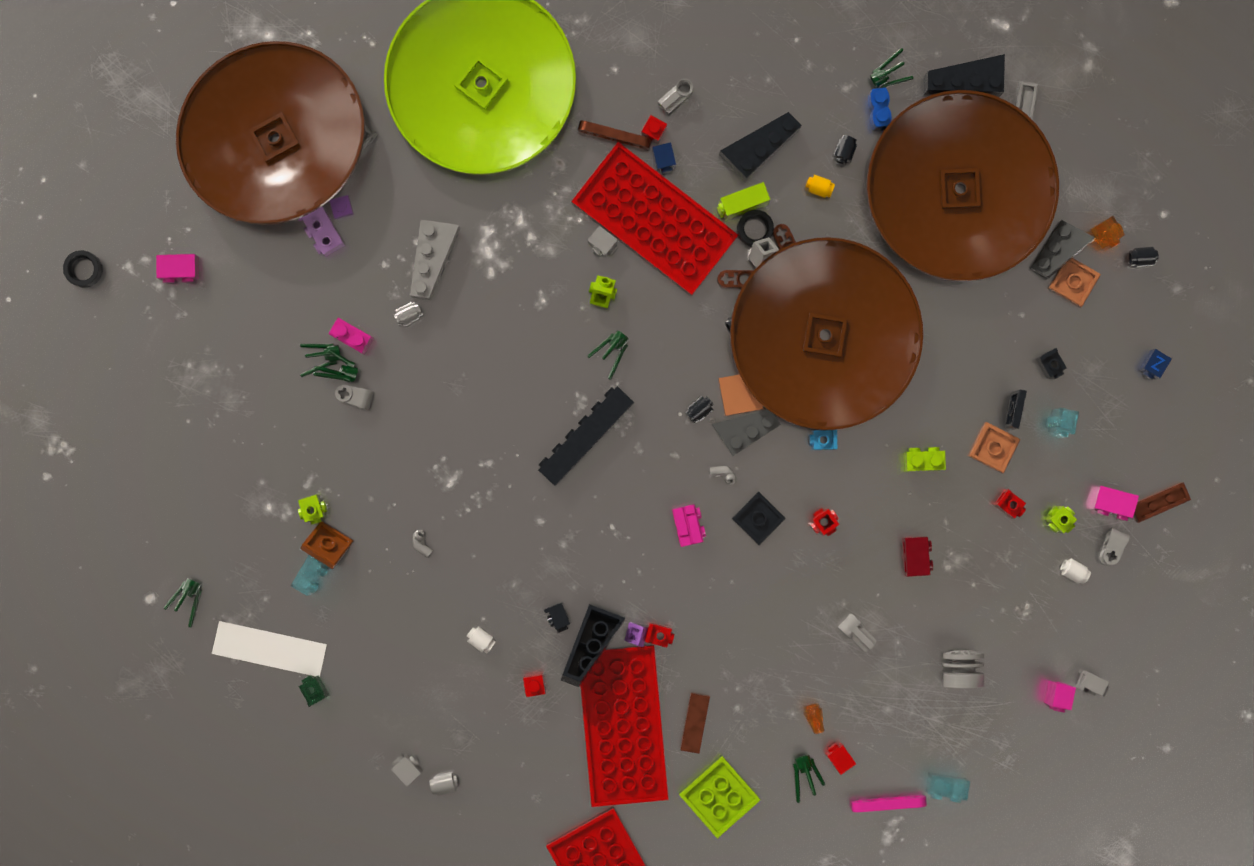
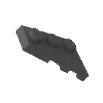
[1031,220,1095,278]
[712,410,781,456]

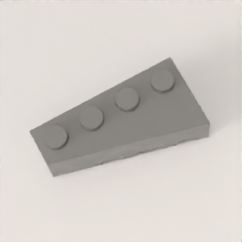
[410,220,461,301]

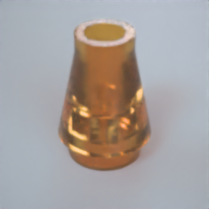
[804,704,825,734]

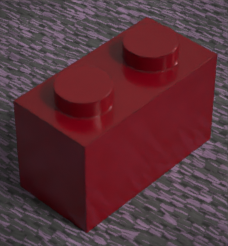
[902,537,933,577]

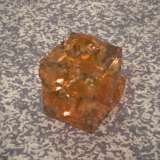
[1090,216,1125,249]

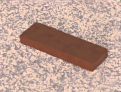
[1134,482,1191,523]
[680,693,710,754]

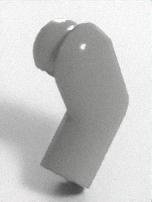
[710,466,737,485]
[412,530,433,558]

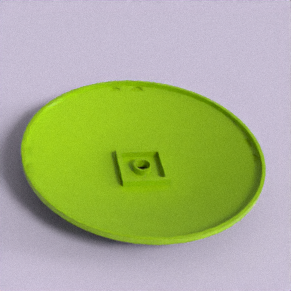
[384,0,576,175]

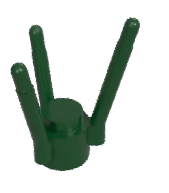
[870,48,914,88]
[587,330,629,380]
[300,343,341,377]
[313,349,358,382]
[164,578,202,628]
[793,755,825,803]

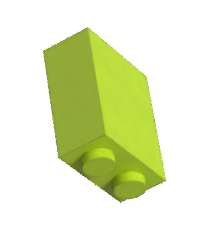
[717,182,770,222]

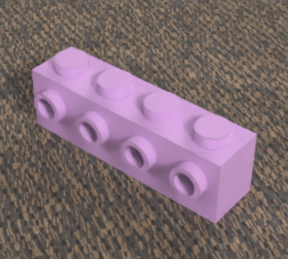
[298,206,345,257]

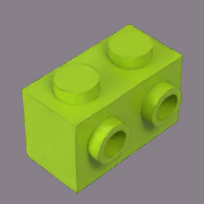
[903,447,946,472]

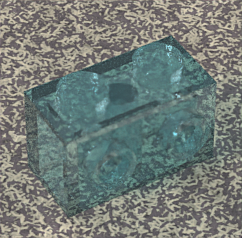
[1046,408,1079,439]
[291,555,330,596]
[925,772,970,803]

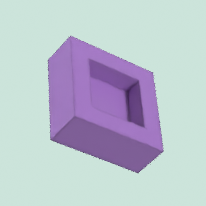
[330,195,354,219]
[624,622,648,646]

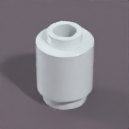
[1060,558,1091,584]
[466,626,496,654]

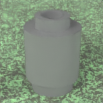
[394,301,424,327]
[429,773,459,796]

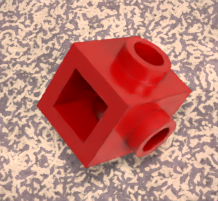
[811,508,840,536]

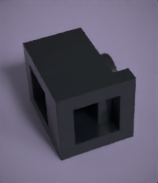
[1036,348,1067,379]
[544,602,571,633]

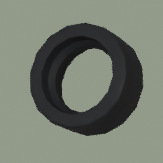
[737,210,774,247]
[63,250,103,288]

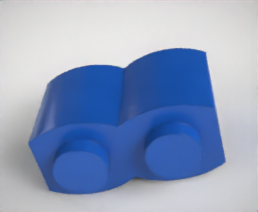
[868,88,892,131]

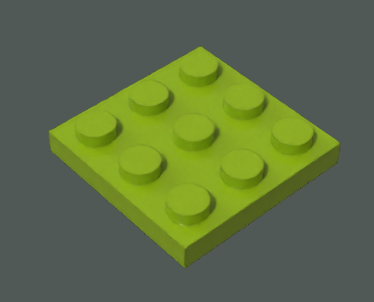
[679,756,761,839]

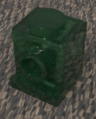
[298,675,329,707]

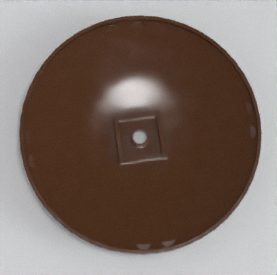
[176,41,365,225]
[867,90,1059,281]
[730,237,923,430]

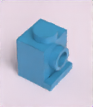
[809,430,838,450]

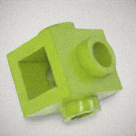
[589,275,617,308]
[298,494,327,525]
[1045,506,1077,533]

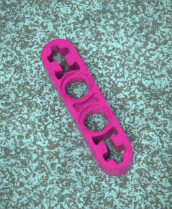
[851,795,927,812]

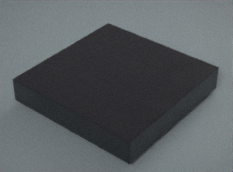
[1004,389,1027,430]
[732,491,786,545]

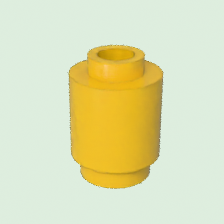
[805,174,835,198]

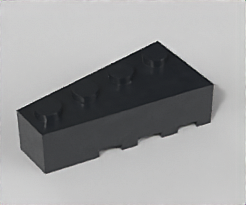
[719,112,802,182]

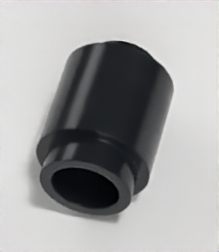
[833,135,857,165]
[1128,246,1159,267]
[685,395,714,423]

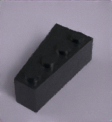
[924,54,1005,97]
[561,604,625,687]

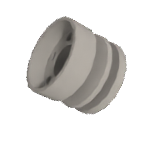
[943,650,984,688]

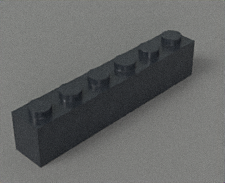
[538,386,634,486]

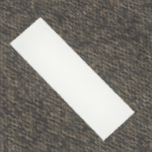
[212,621,327,677]

